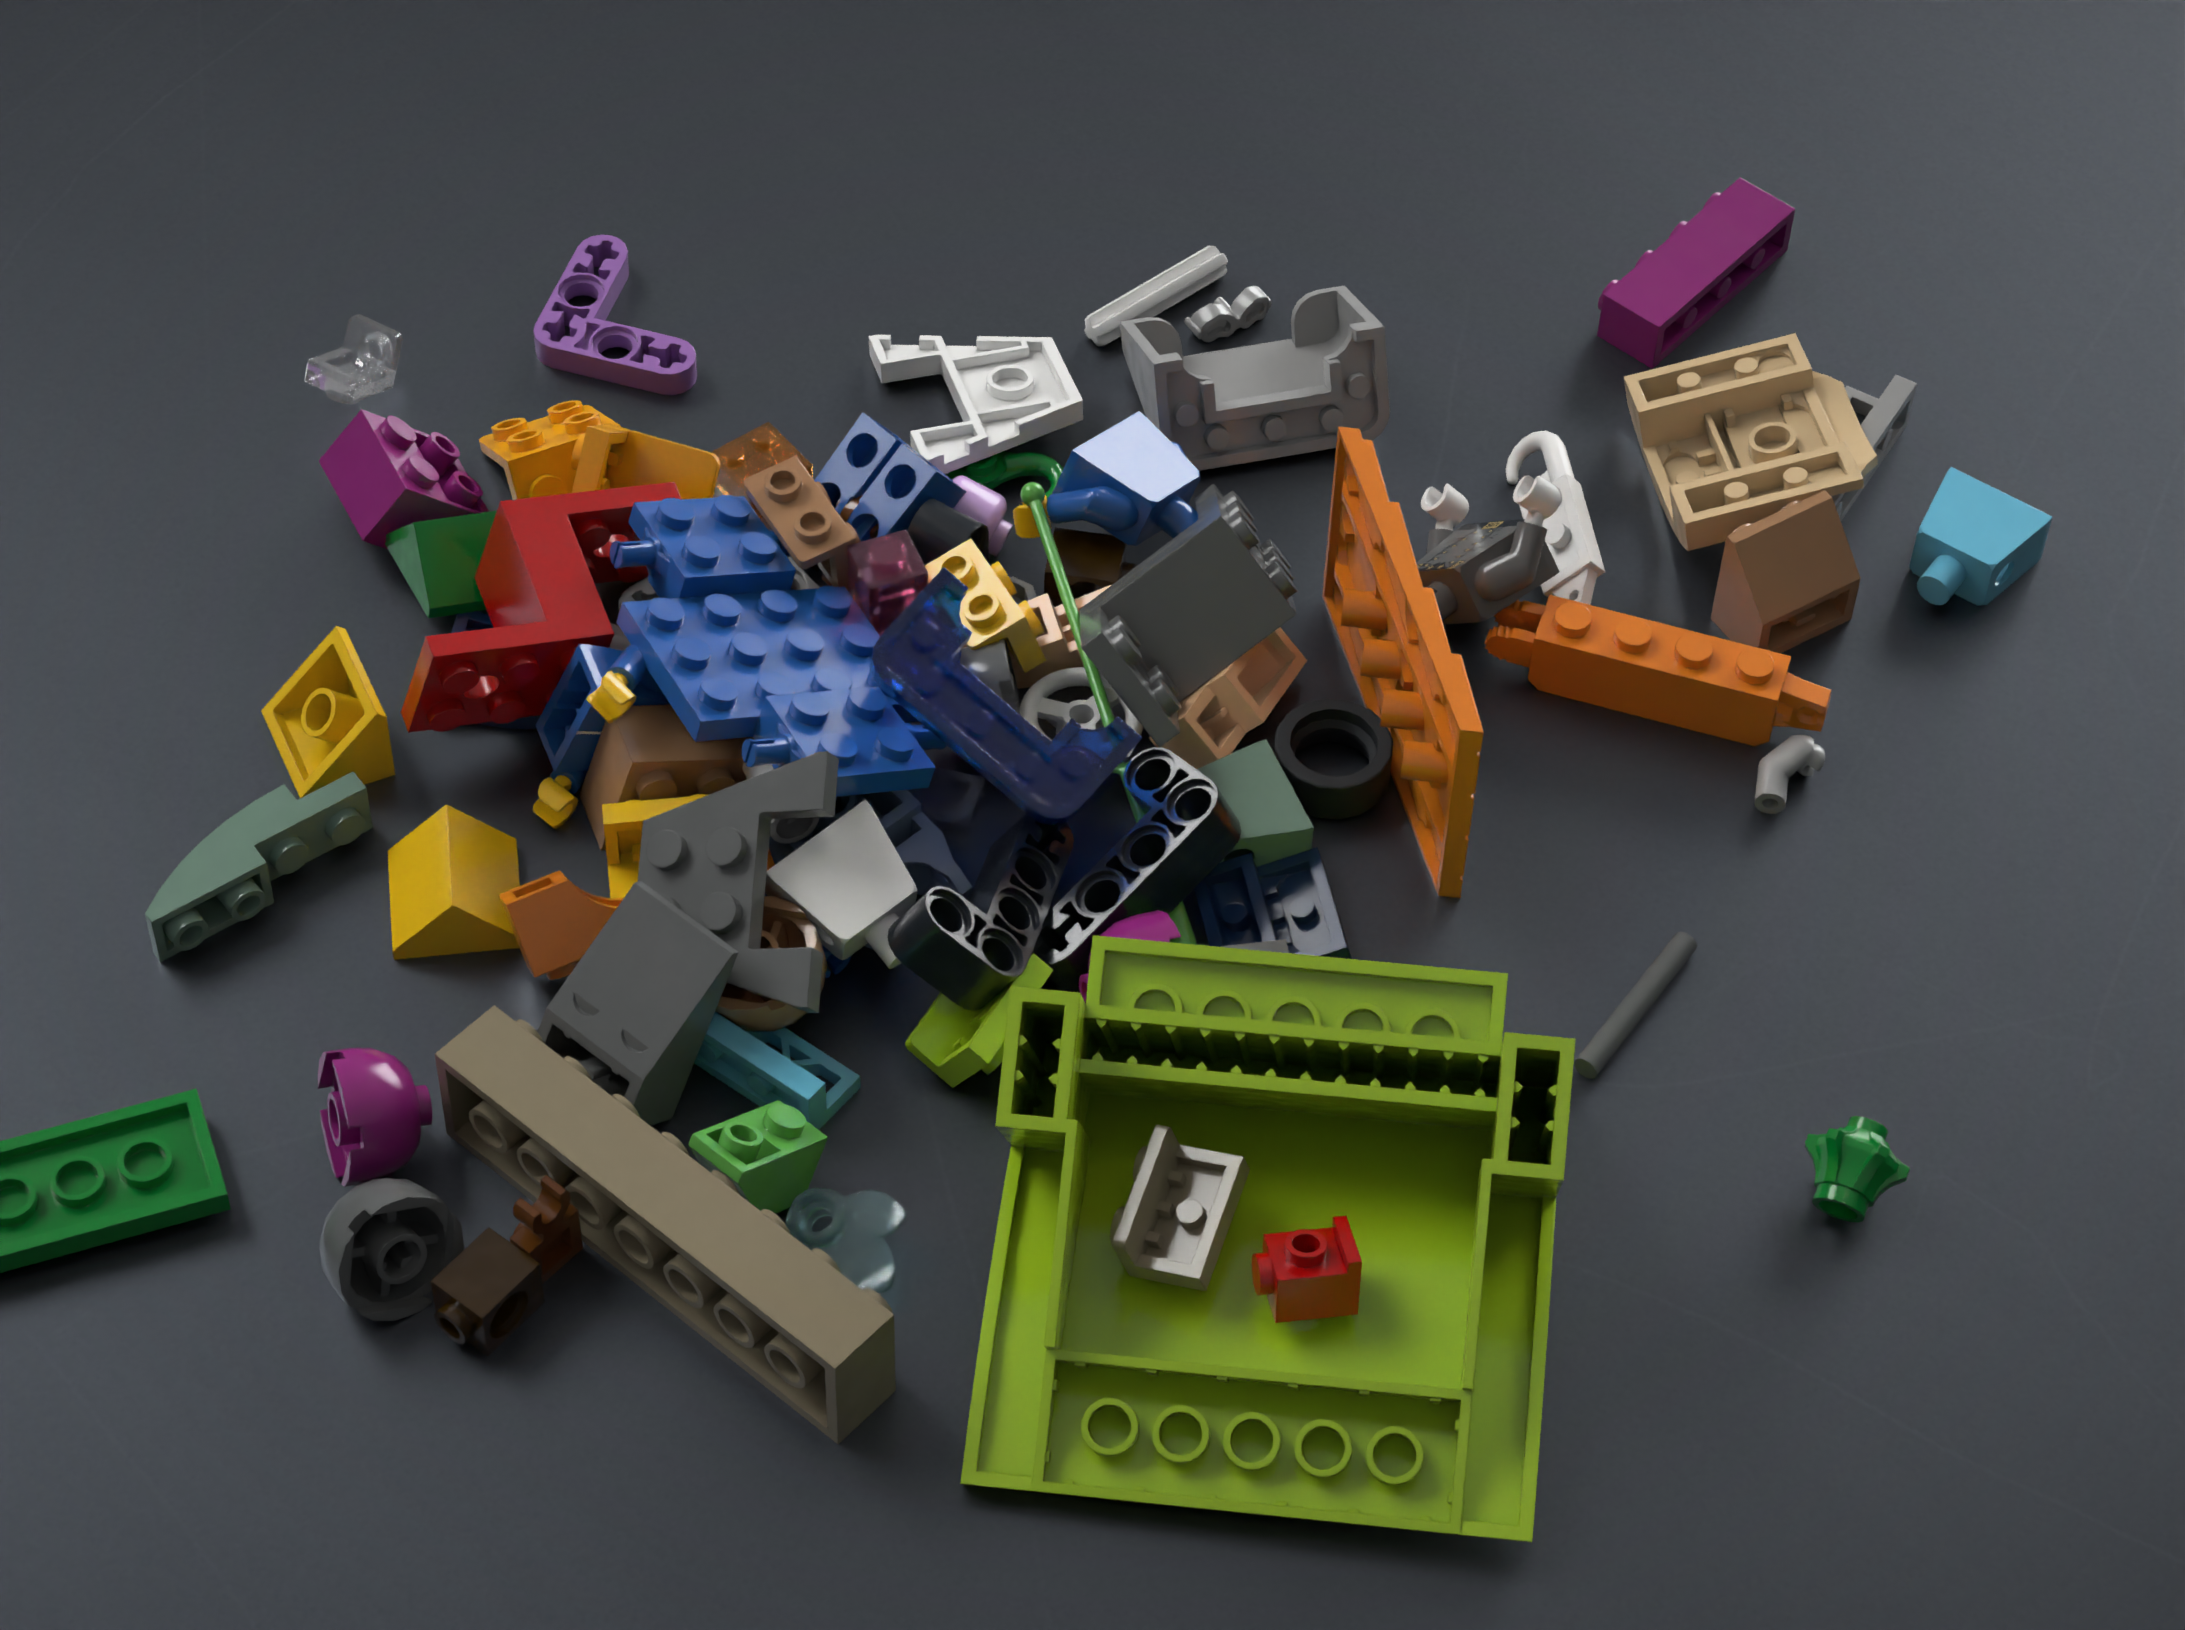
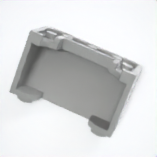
[1120,285,1390,471]

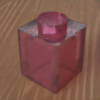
[847,530,928,636]

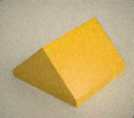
[261,626,395,798]
[387,804,520,960]

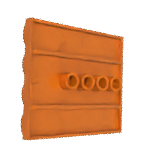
[1322,426,1484,898]

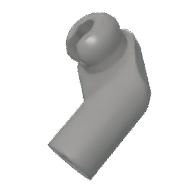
[1754,735,1825,814]

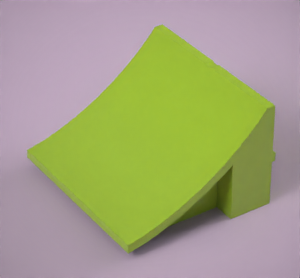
[960,935,1576,1542]

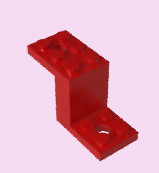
[401,482,682,733]

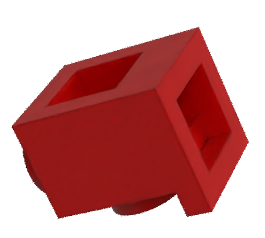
[1252,1215,1362,1323]

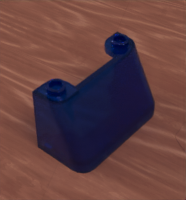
[869,567,1143,825]

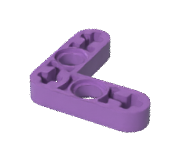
[533,234,697,395]

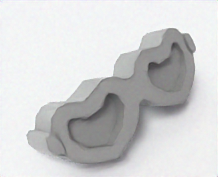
[1184,286,1272,342]

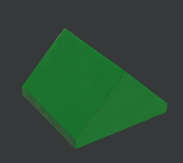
[385,511,497,618]

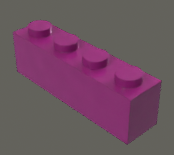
[1597,177,1795,369]

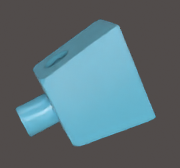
[1909,467,2052,606]

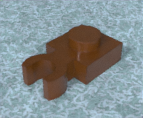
[510,1175,583,1284]

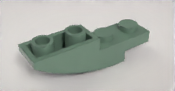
[145,772,373,962]

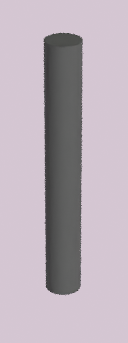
[1574,932,1697,1079]

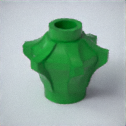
[1805,1116,1910,1222]

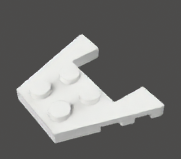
[869,335,1083,474]

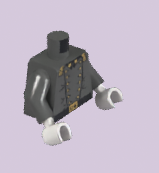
[1416,475,1561,624]

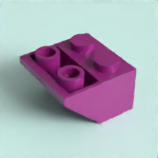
[319,409,489,549]

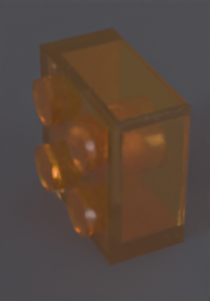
[711,421,813,519]

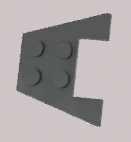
[638,751,839,1013]

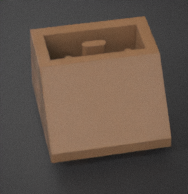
[1710,490,1861,653]

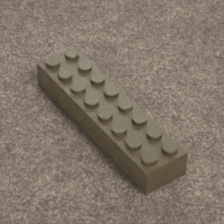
[435,1005,896,1444]

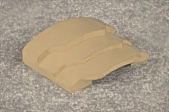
[1624,333,1878,551]

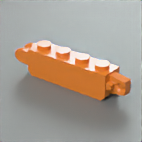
[1484,595,1831,746]

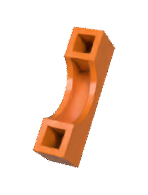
[499,850,775,980]

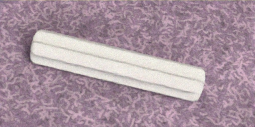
[1084,246,1228,346]

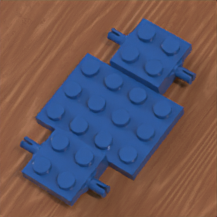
[610,495,949,797]

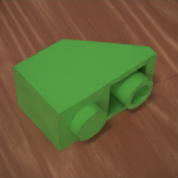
[688,1100,828,1214]

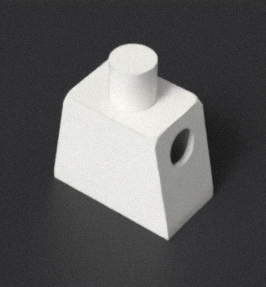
[765,799,918,969]

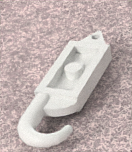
[1506,430,1605,605]

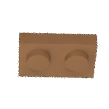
[744,456,863,590]

